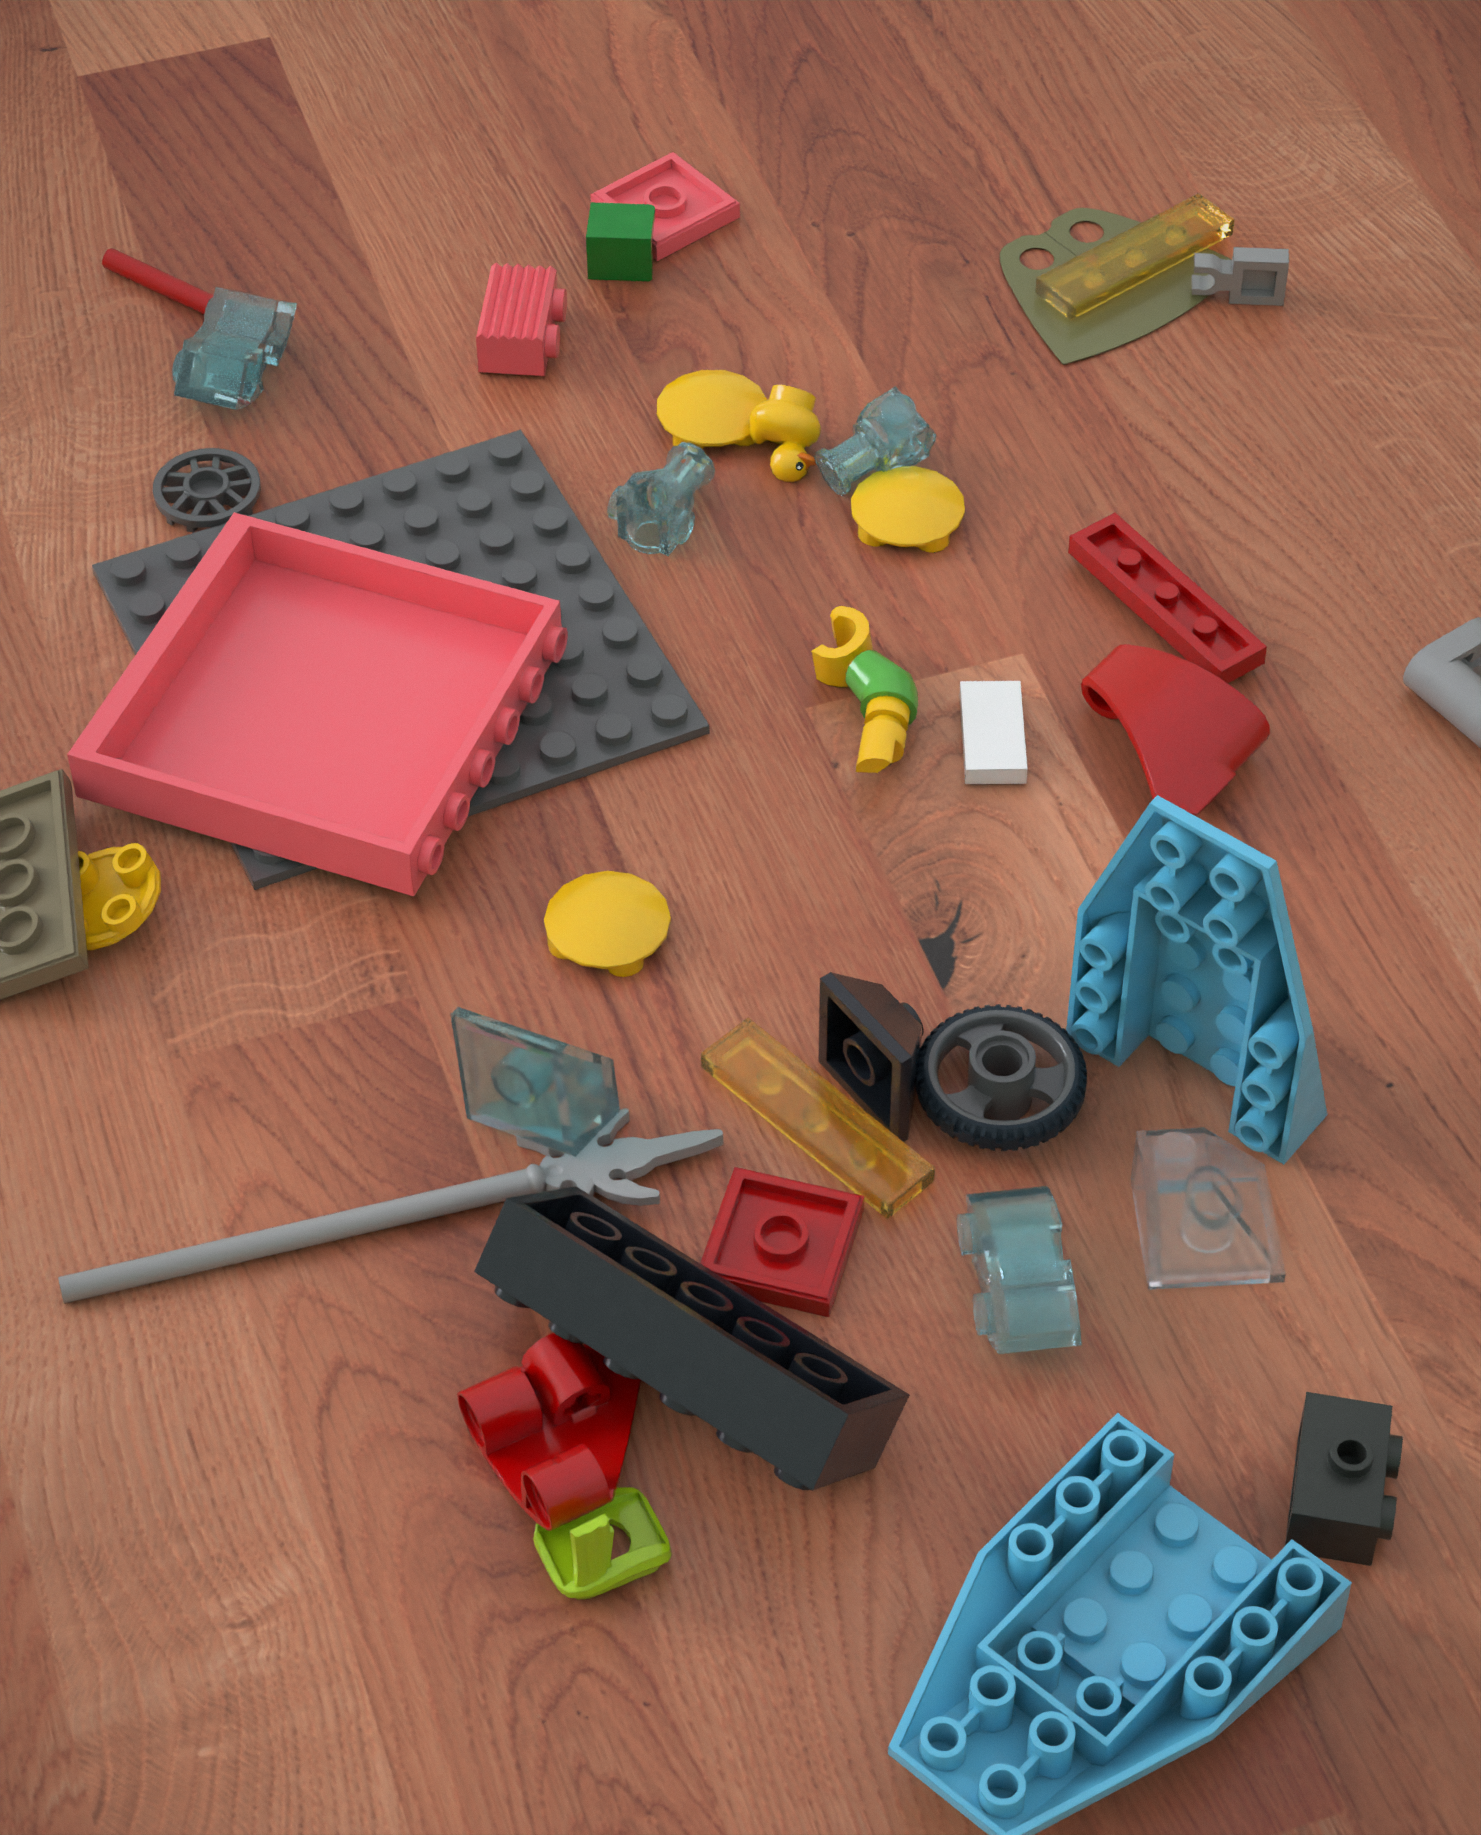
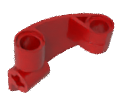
[1081,644,1270,816]

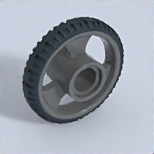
[915,1004,1087,1151]

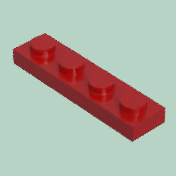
[1068,513,1267,683]

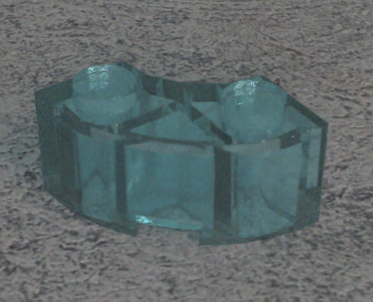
[172,287,297,410]
[957,1186,1082,1354]

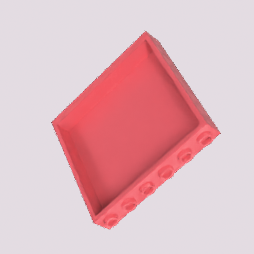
[67,512,568,896]

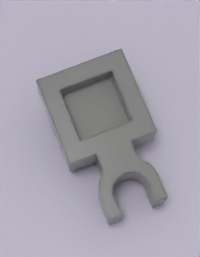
[1191,247,1289,306]

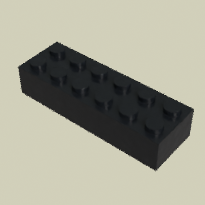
[474,1186,910,1491]

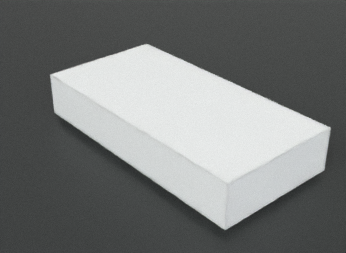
[959,681,1028,784]

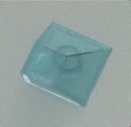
[450,1007,620,1157]

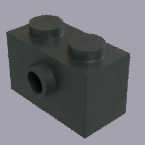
[1285,1392,1403,1566]

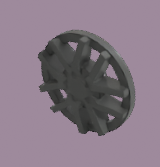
[153,448,261,533]

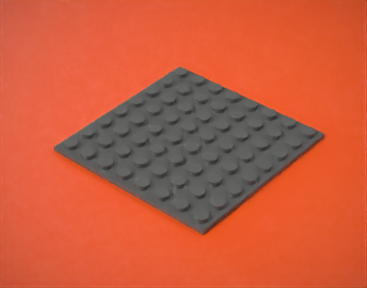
[92,430,710,890]

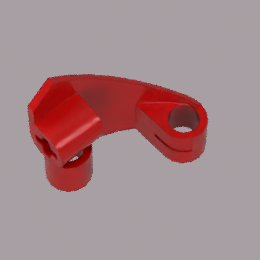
[457,1333,641,1531]

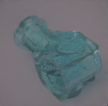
[814,386,936,496]
[607,442,715,556]

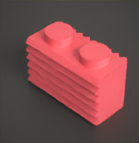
[476,262,567,377]

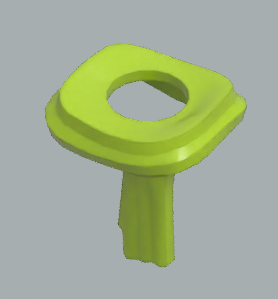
[533,1487,672,1600]

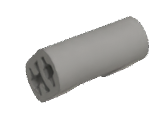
[1403,617,1481,749]

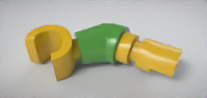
[811,606,918,773]

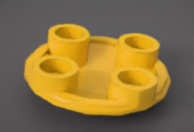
[657,370,767,453]
[851,466,965,553]
[78,843,161,950]
[544,871,671,977]

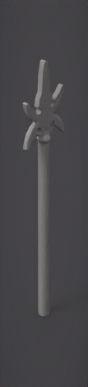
[58,1108,724,1304]

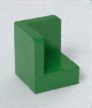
[586,202,655,282]

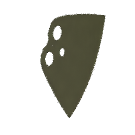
[1000,208,1232,365]

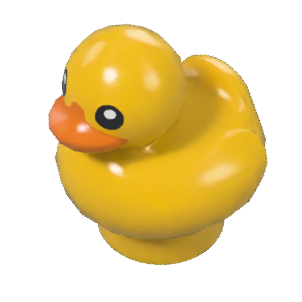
[749,385,821,482]

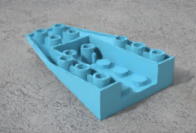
[1066,795,1327,1165]
[888,1413,1352,1835]

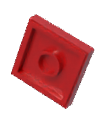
[700,1167,865,1317]

